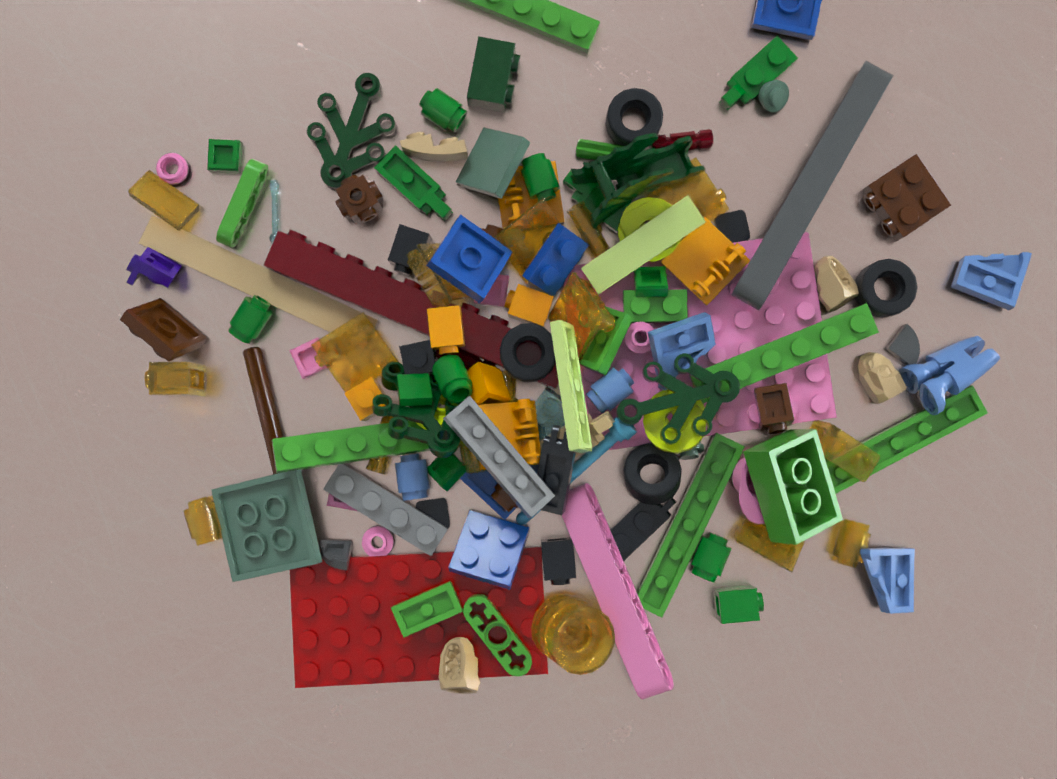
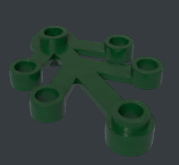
[307,73,396,189]
[616,353,740,445]
[372,362,460,458]

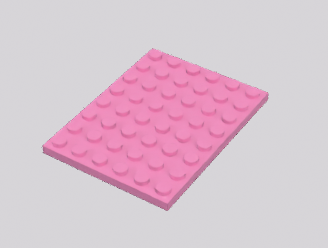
[563,232,837,450]

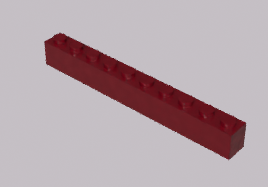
[263,230,559,389]

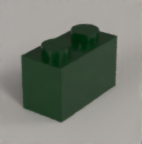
[467,36,521,113]

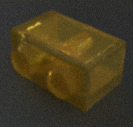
[145,362,206,397]

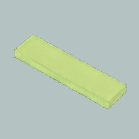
[581,195,706,295]
[550,320,593,453]

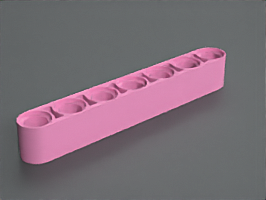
[562,483,674,700]

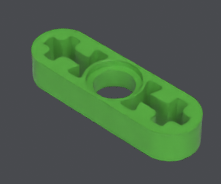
[216,159,268,248]
[463,594,532,677]

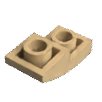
[400,132,468,162]

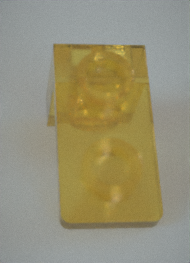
[810,420,880,482]

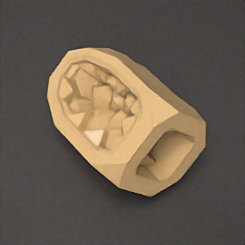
[814,256,859,312]
[857,352,907,404]
[439,637,480,694]

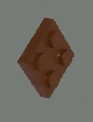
[120,298,207,362]

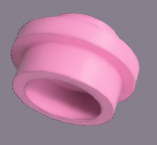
[156,153,189,185]
[624,322,654,354]
[362,526,394,556]

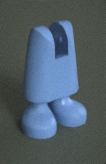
[899,336,1000,415]

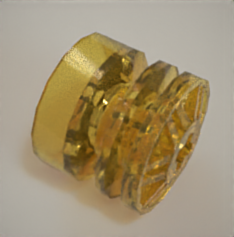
[531,594,615,675]

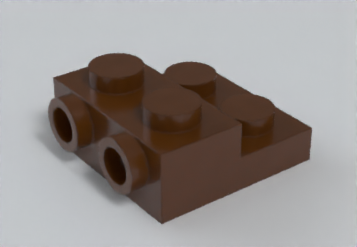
[861,154,951,241]

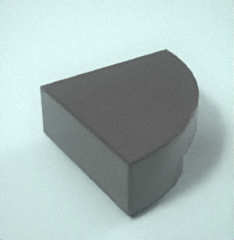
[886,324,920,365]
[320,540,352,570]

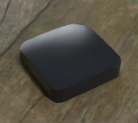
[714,210,750,243]
[416,498,450,528]

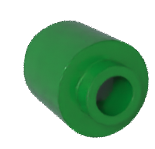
[419,88,468,133]
[521,153,560,203]
[228,295,273,344]
[432,355,473,403]
[691,533,732,583]

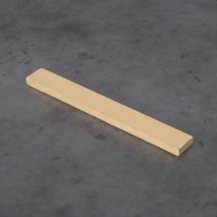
[139,215,379,349]

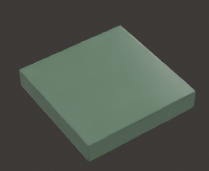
[456,127,530,199]

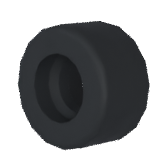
[605,88,664,146]
[855,259,918,318]
[500,323,556,382]
[624,443,682,505]

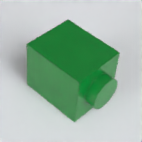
[714,585,764,624]

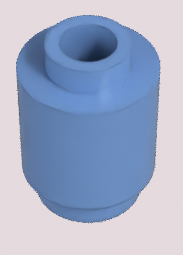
[586,367,634,413]
[395,454,430,501]

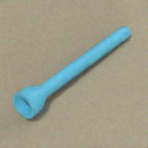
[516,416,637,525]

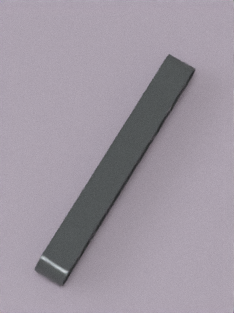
[731,61,894,310]

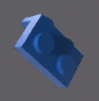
[522,223,589,296]

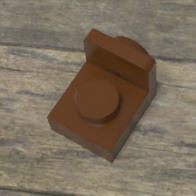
[754,383,794,434]

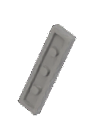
[443,396,555,518]
[323,463,448,556]

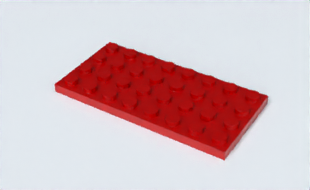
[290,546,548,688]

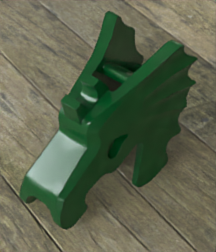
[570,133,706,229]

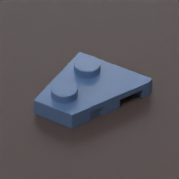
[951,252,1032,310]
[648,312,716,390]
[860,548,915,614]

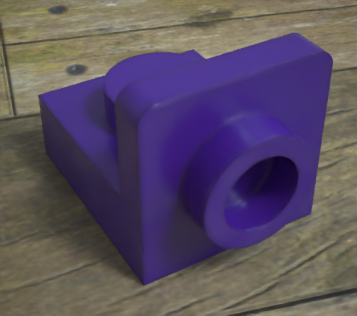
[126,247,182,288]

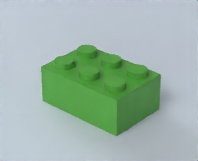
[743,429,843,545]

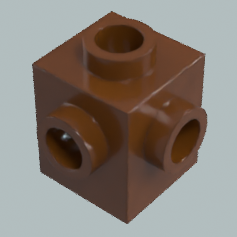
[335,175,383,224]

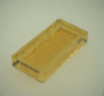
[128,170,200,231]

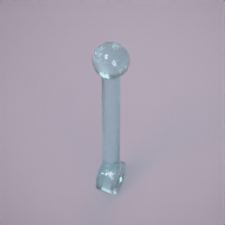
[269,180,279,244]

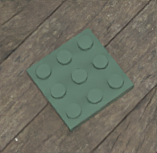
[211,470,323,582]

